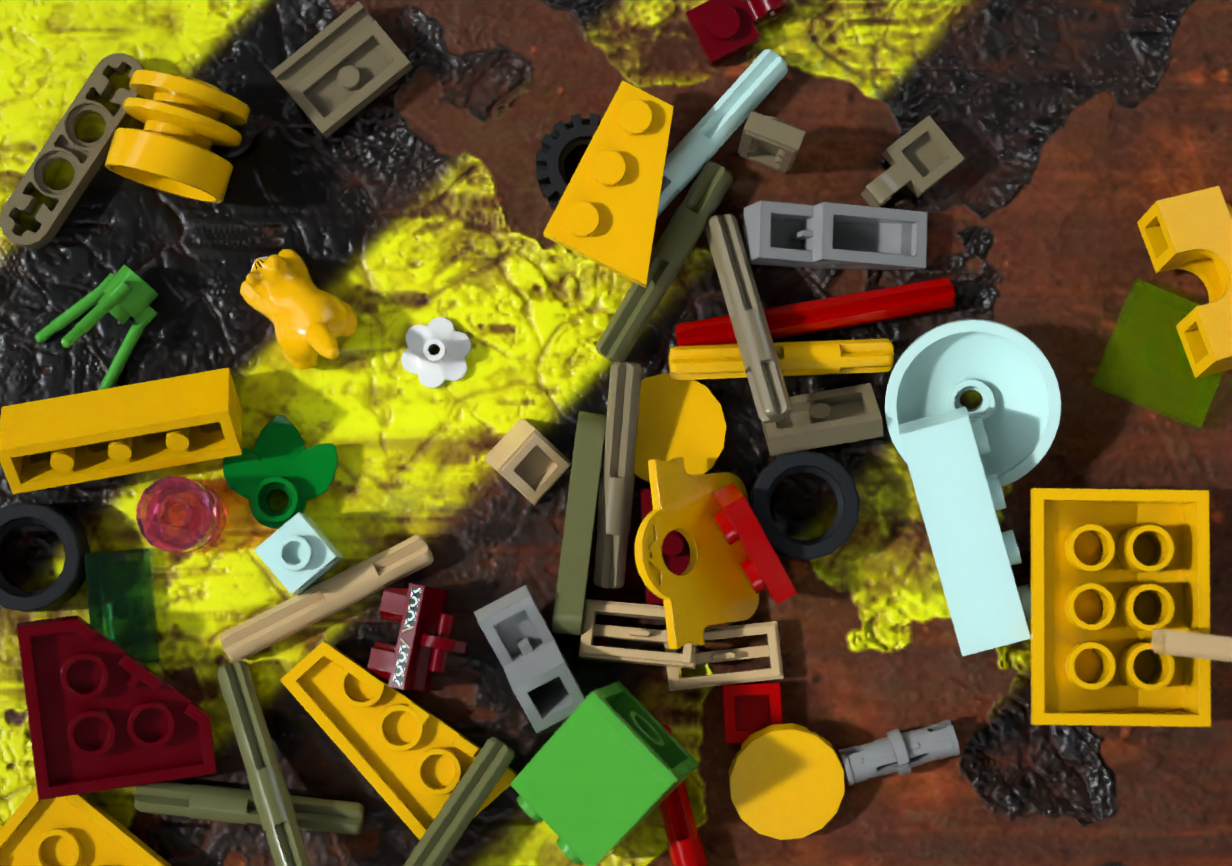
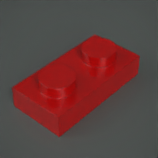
[712,483,797,605]

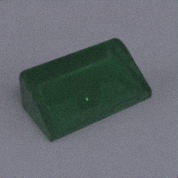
[85,548,160,664]

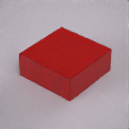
[721,682,782,743]

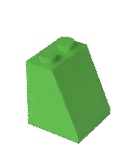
[510,681,700,866]

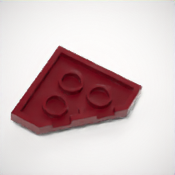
[17,615,217,800]

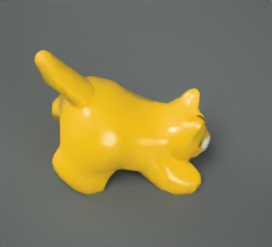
[240,249,358,370]

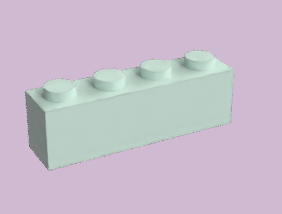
[898,406,1031,656]

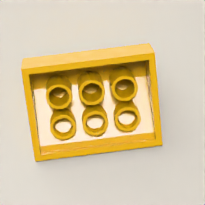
[1030,488,1211,727]

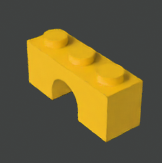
[1137,186,1232,379]

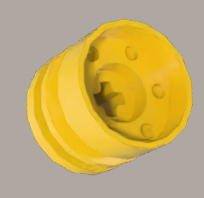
[104,70,250,203]

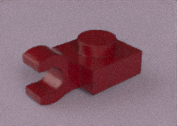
[685,0,789,67]

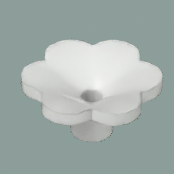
[401,317,472,388]

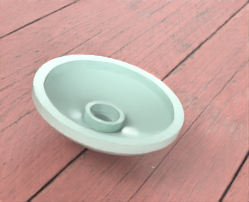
[885,319,1061,487]

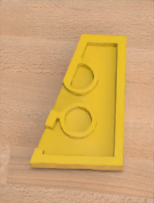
[543,80,674,288]

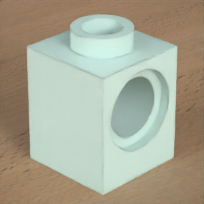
[254,512,345,595]

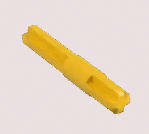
[668,338,894,380]

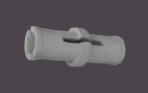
[838,719,960,786]

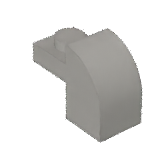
[474,585,585,733]

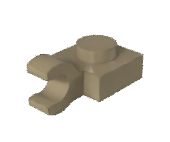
[860,115,965,207]

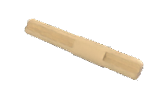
[220,535,434,662]

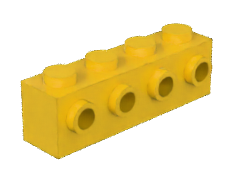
[0,367,242,494]

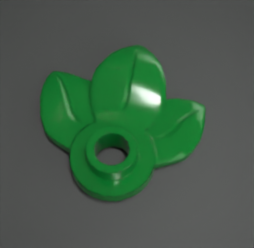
[223,415,338,529]

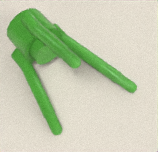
[35,265,158,390]

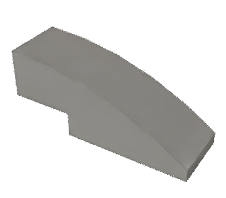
[743,200,927,270]

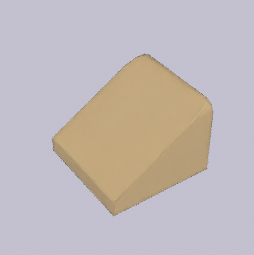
[485,419,572,505]

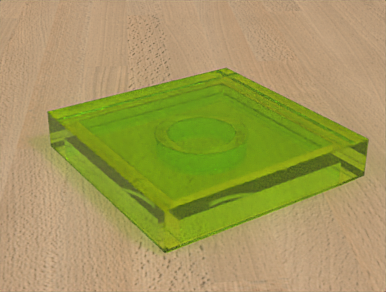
[1091,279,1224,429]

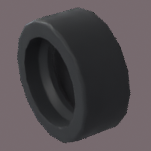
[749,451,860,561]
[0,502,91,612]

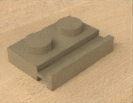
[271,1,413,138]

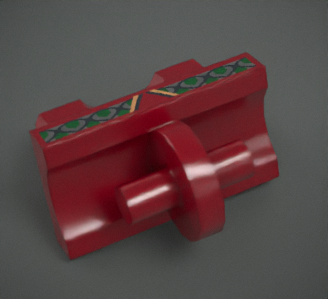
[367,583,468,692]

